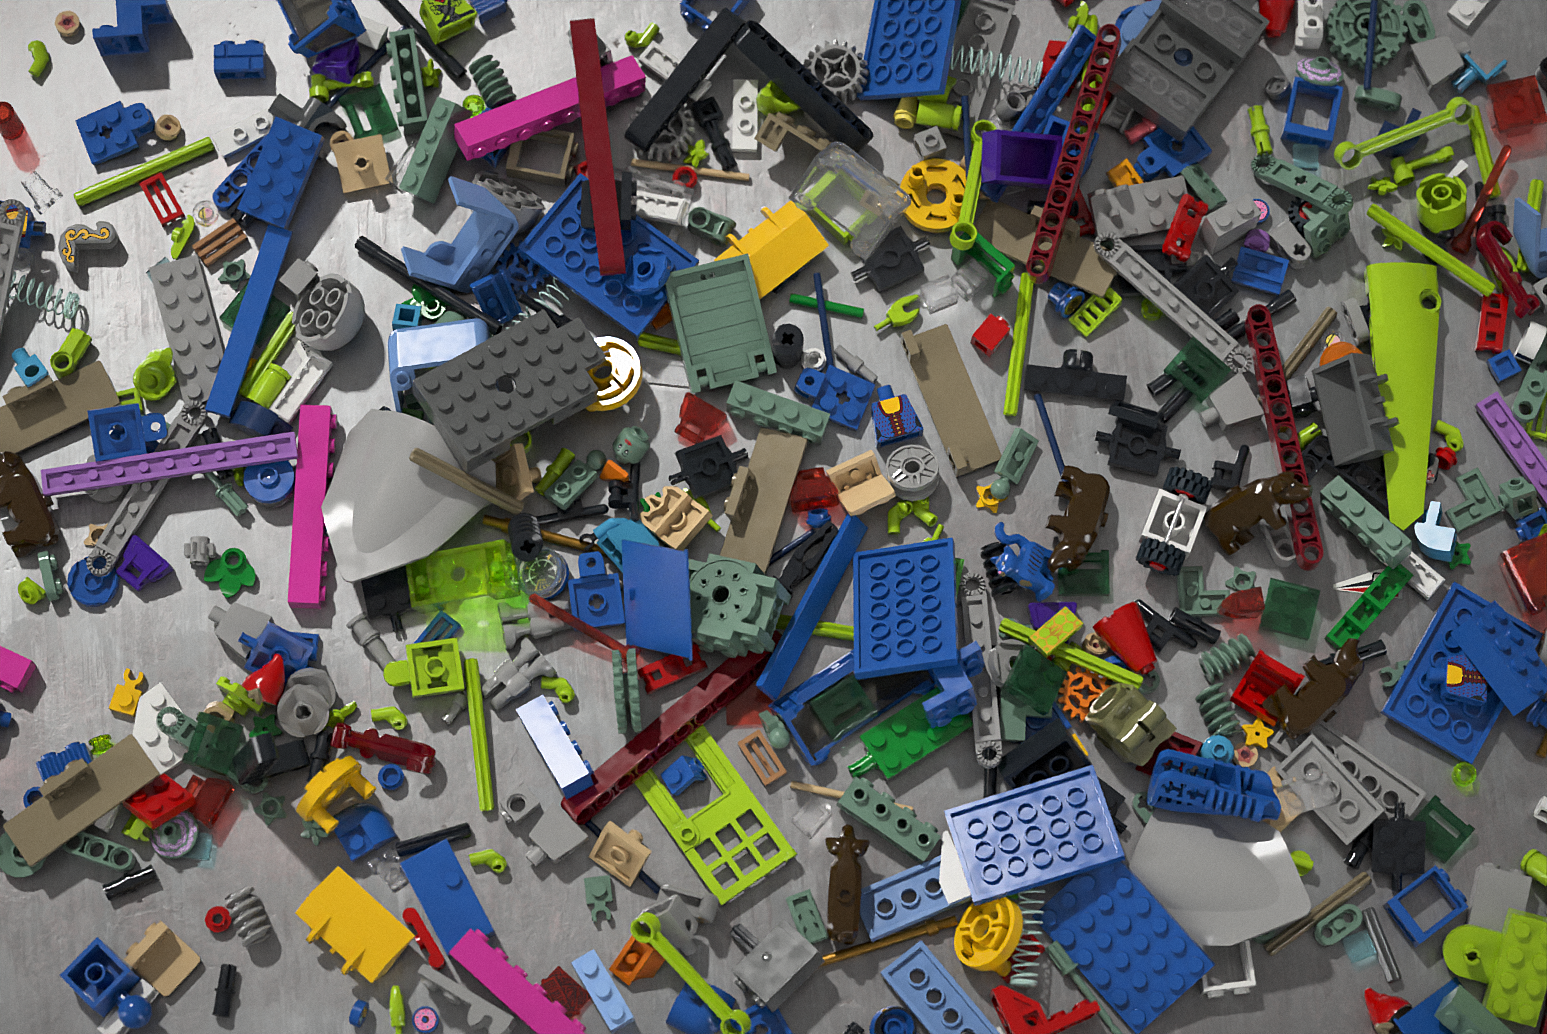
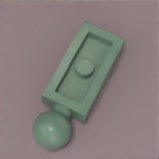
[990,428,1039,499]
[544,450,606,511]
[758,710,790,749]

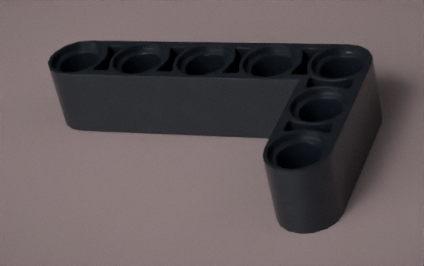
[1302,435,1389,518]
[232,732,311,785]

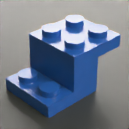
[92,0,173,56]
[922,641,986,729]

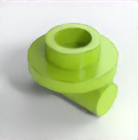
[18,577,46,604]
[1290,850,1314,877]

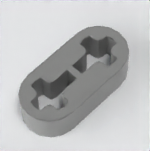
[1341,298,1370,345]

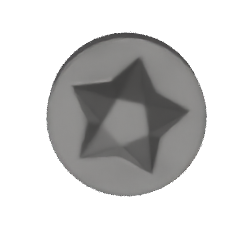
[1265,75,1292,100]

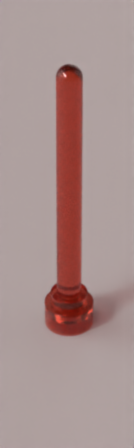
[1450,145,1512,255]
[529,594,641,664]

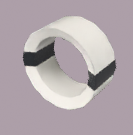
[1514,321,1547,364]

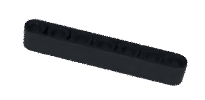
[624,8,746,152]
[733,20,873,155]

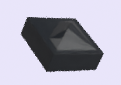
[691,96,724,127]

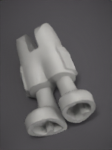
[498,600,574,649]
[481,637,557,710]

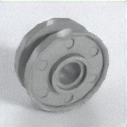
[886,444,940,501]

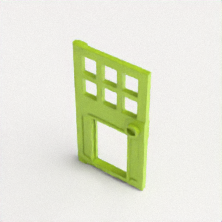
[634,725,797,906]

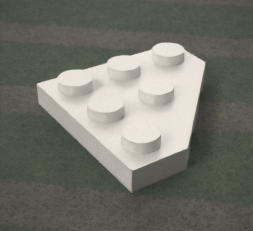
[132,682,193,775]

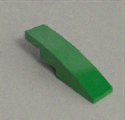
[1324,564,1414,650]

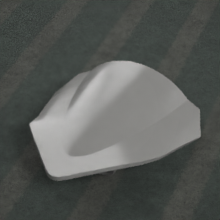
[321,409,496,583]
[1129,785,1312,947]

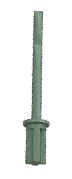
[165,421,249,517]
[1045,940,1123,1034]

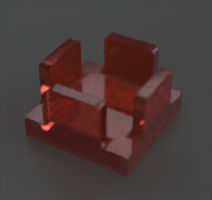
[1485,75,1547,138]

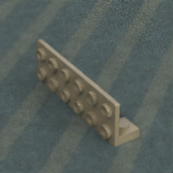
[754,112,900,217]
[900,324,1002,477]

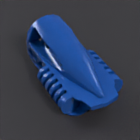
[1147,749,1281,822]

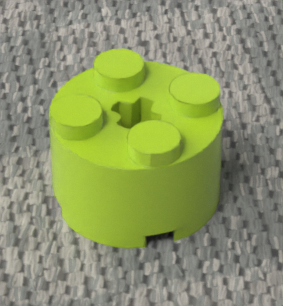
[1416,173,1467,233]

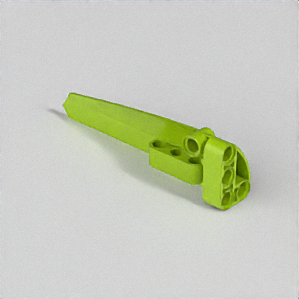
[1364,262,1441,531]

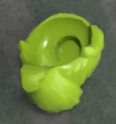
[756,80,800,116]
[133,347,177,401]

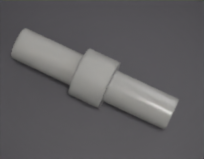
[834,345,878,383]
[441,688,468,725]

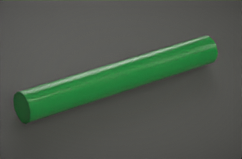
[789,293,864,318]

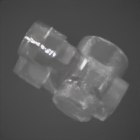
[21,170,63,215]
[367,847,409,893]

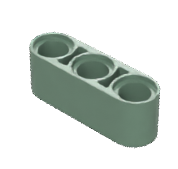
[62,832,136,873]

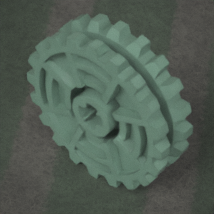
[1324,0,1408,71]
[612,648,642,734]

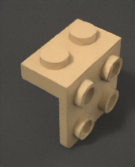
[826,450,896,516]
[124,921,201,997]

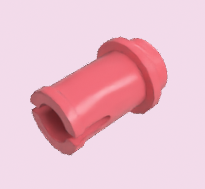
[1124,117,1157,145]

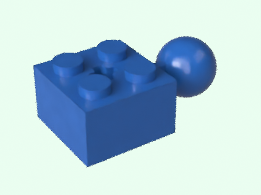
[60,937,152,1029]

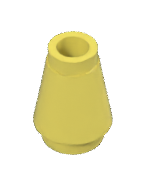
[893,96,918,129]

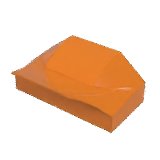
[609,935,665,986]

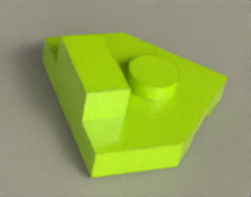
[216,676,266,718]

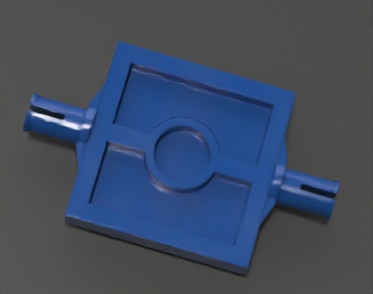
[237,621,315,685]

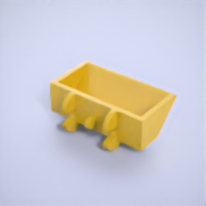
[714,200,829,300]
[295,866,415,983]

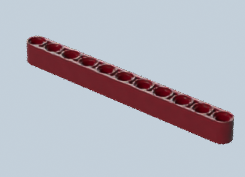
[569,18,626,276]
[1026,24,1121,284]
[1244,304,1324,571]
[561,629,782,825]

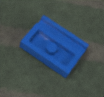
[1231,246,1289,296]
[470,269,523,323]

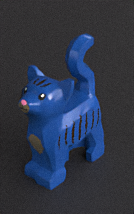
[990,522,1062,602]

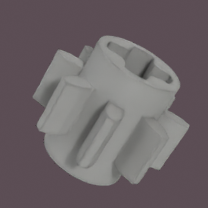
[184,536,216,565]

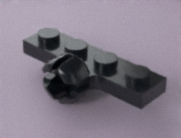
[1024,349,1127,401]

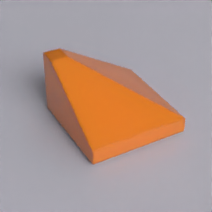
[599,460,629,482]

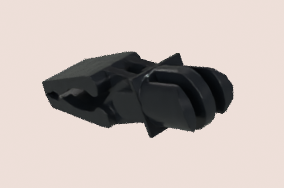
[772,521,838,605]

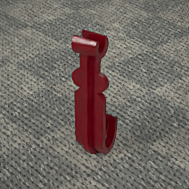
[1476,221,1540,319]
[331,723,436,774]

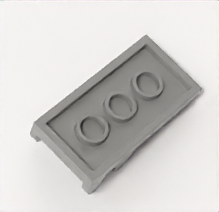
[1087,175,1192,242]
[1275,733,1386,845]
[418,963,517,1034]

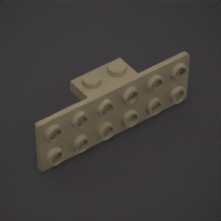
[974,199,1117,298]
[0,360,121,454]
[720,428,808,574]
[3,734,160,867]

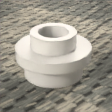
[801,348,826,372]

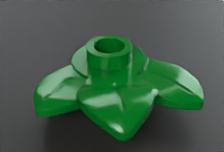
[402,284,450,322]
[204,548,256,598]

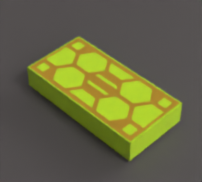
[1028,606,1083,658]

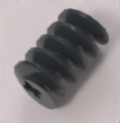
[771,323,804,368]
[508,513,543,562]
[980,542,1019,598]

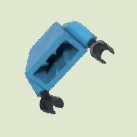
[579,518,659,591]

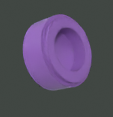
[1244,229,1270,253]

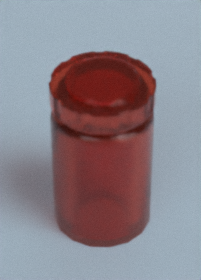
[0,101,24,140]

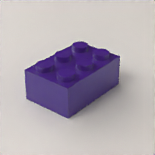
[981,129,1063,189]

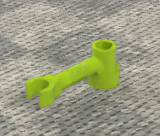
[309,72,374,103]
[1390,146,1455,187]

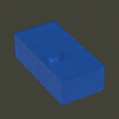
[400,839,496,959]

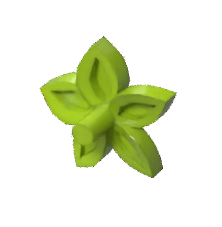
[420,59,442,88]
[682,139,708,168]
[1367,176,1398,195]
[1381,228,1404,251]

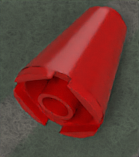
[1257,0,1296,38]
[1092,602,1157,676]

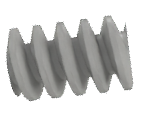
[225,887,271,947]

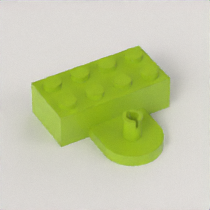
[1442,907,1547,1027]

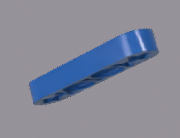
[212,133,269,211]

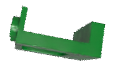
[951,232,1015,298]

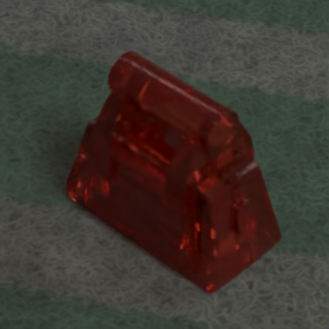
[674,392,728,444]
[791,467,839,513]
[1217,587,1265,619]
[185,775,235,829]

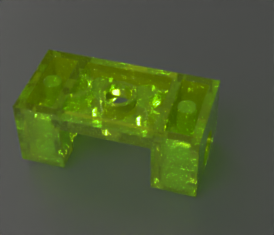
[406,539,521,614]

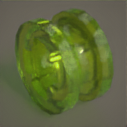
[462,94,485,118]
[1141,298,1163,321]
[88,734,114,755]
[1451,762,1477,787]

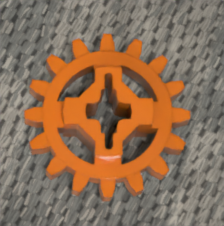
[1057,667,1112,723]

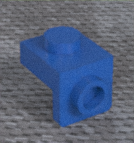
[1515,507,1547,546]
[660,755,707,796]

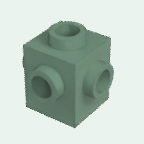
[1498,476,1538,519]

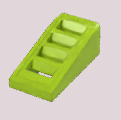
[1068,286,1123,338]

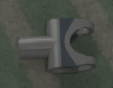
[268,94,347,161]

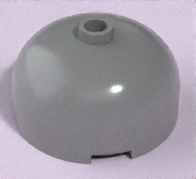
[471,171,544,234]
[292,274,365,351]

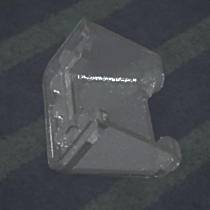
[788,141,911,260]

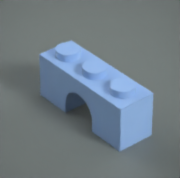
[571,949,635,1034]

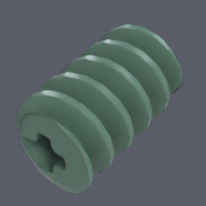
[468,54,517,109]
[1198,633,1256,684]
[1195,682,1243,739]

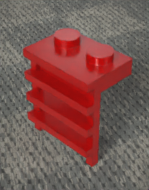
[1229,649,1305,727]

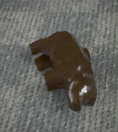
[0,451,59,558]
[1045,465,1110,573]
[1203,471,1313,556]
[1262,638,1365,740]
[825,824,870,945]

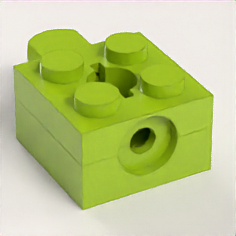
[383,638,464,698]

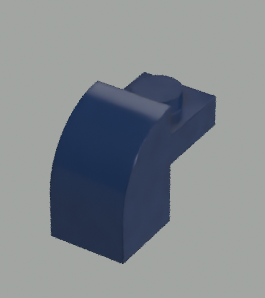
[1377,108,1422,158]
[229,401,293,437]

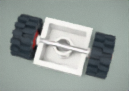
[1136,467,1213,576]

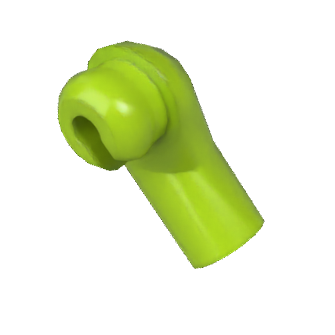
[624,22,660,48]
[28,40,49,77]
[1433,419,1464,452]
[913,496,938,527]
[888,500,914,535]
[541,676,575,703]
[371,706,407,730]
[469,849,507,873]

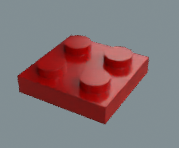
[123,773,196,829]

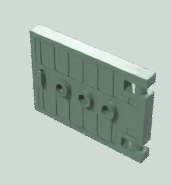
[664,253,777,393]

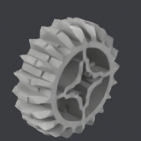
[803,39,868,104]
[628,100,695,162]

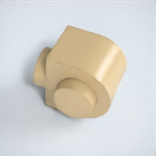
[201,701,236,736]

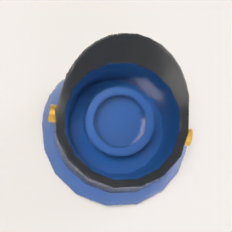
[869,1006,917,1034]

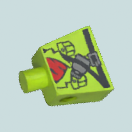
[419,0,478,45]

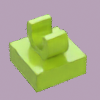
[121,813,155,842]

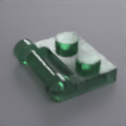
[339,84,398,139]
[1163,336,1232,404]
[1057,550,1110,596]
[810,675,878,742]
[181,712,244,776]
[1413,795,1475,864]

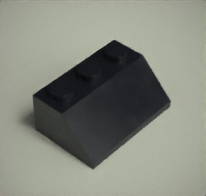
[997,718,1092,789]

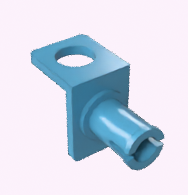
[1451,54,1508,94]
[12,348,49,387]

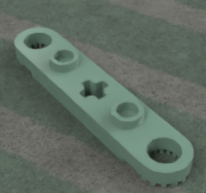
[1251,153,1354,215]
[1511,327,1547,423]
[156,706,268,794]

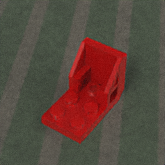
[988,985,1101,1034]

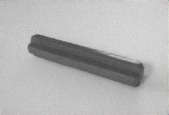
[1361,907,1401,983]

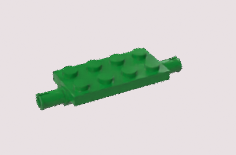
[847,687,973,781]

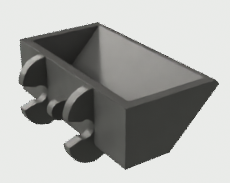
[1312,353,1399,467]

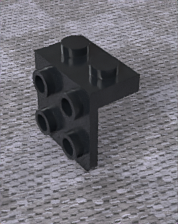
[581,172,637,230]

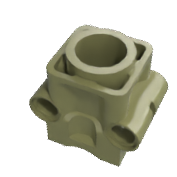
[1085,683,1177,766]

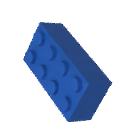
[237,117,325,230]
[1450,600,1547,716]

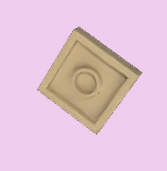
[332,134,392,193]
[492,443,541,509]
[589,821,652,887]

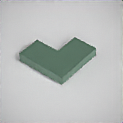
[1445,467,1502,535]
[1177,566,1231,618]
[999,689,1053,742]

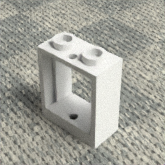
[1199,940,1256,998]

